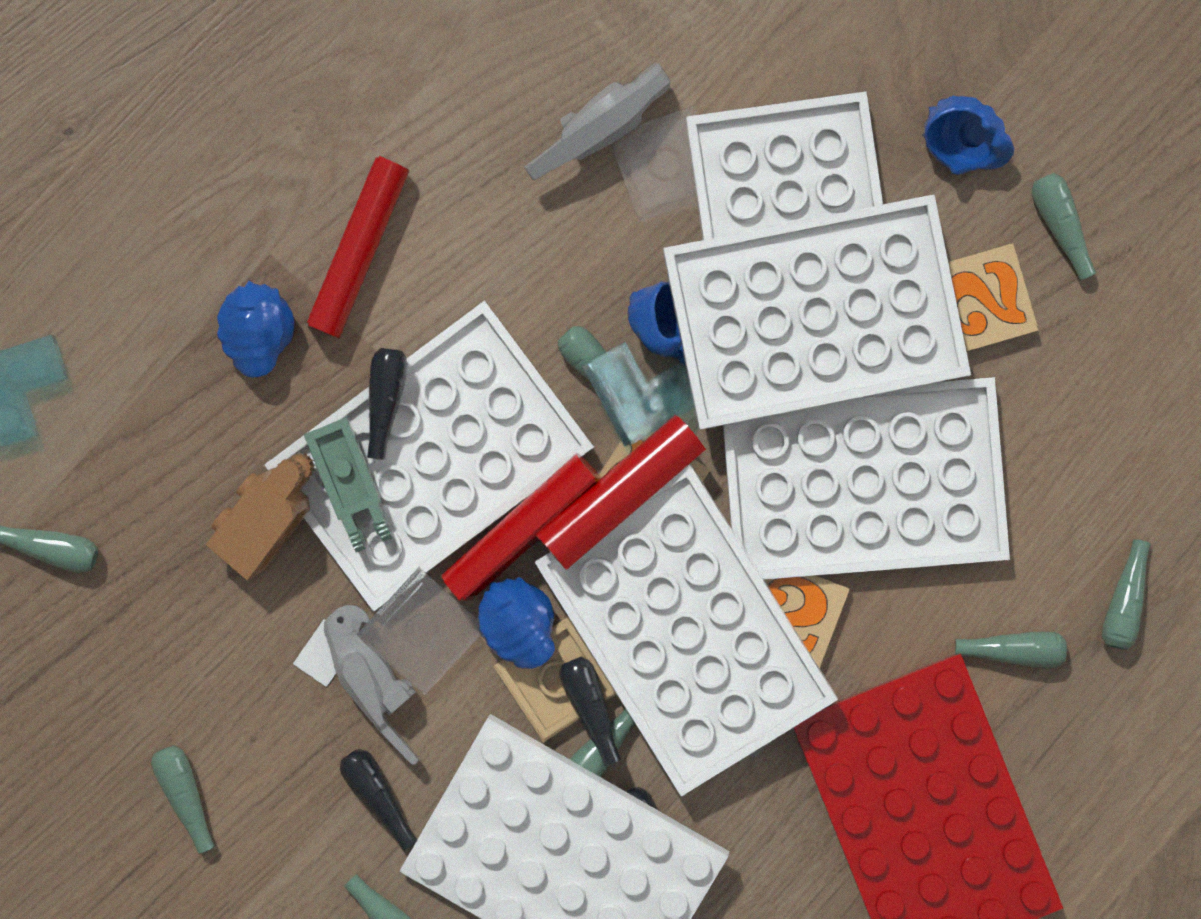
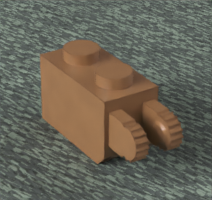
[206,452,315,580]

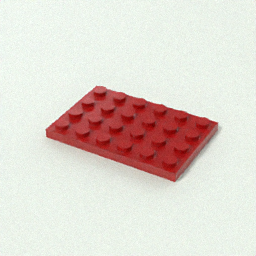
[793,654,1063,919]

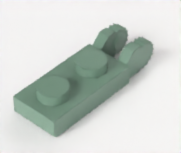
[304,417,392,553]

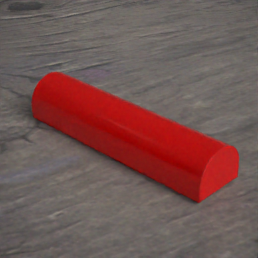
[306,156,410,339]
[535,414,706,570]
[441,453,602,601]

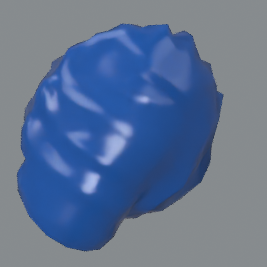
[922,96,1015,175]
[217,280,294,378]
[627,281,686,366]
[478,577,555,669]

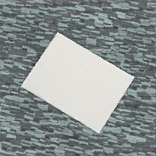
[293,619,336,687]

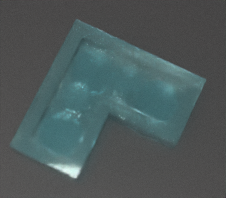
[0,335,68,448]
[582,342,694,446]

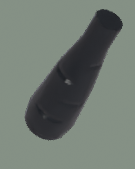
[367,348,408,460]
[559,656,621,766]
[340,748,417,851]

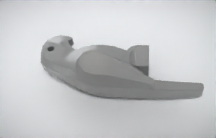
[524,63,671,180]
[324,605,419,765]

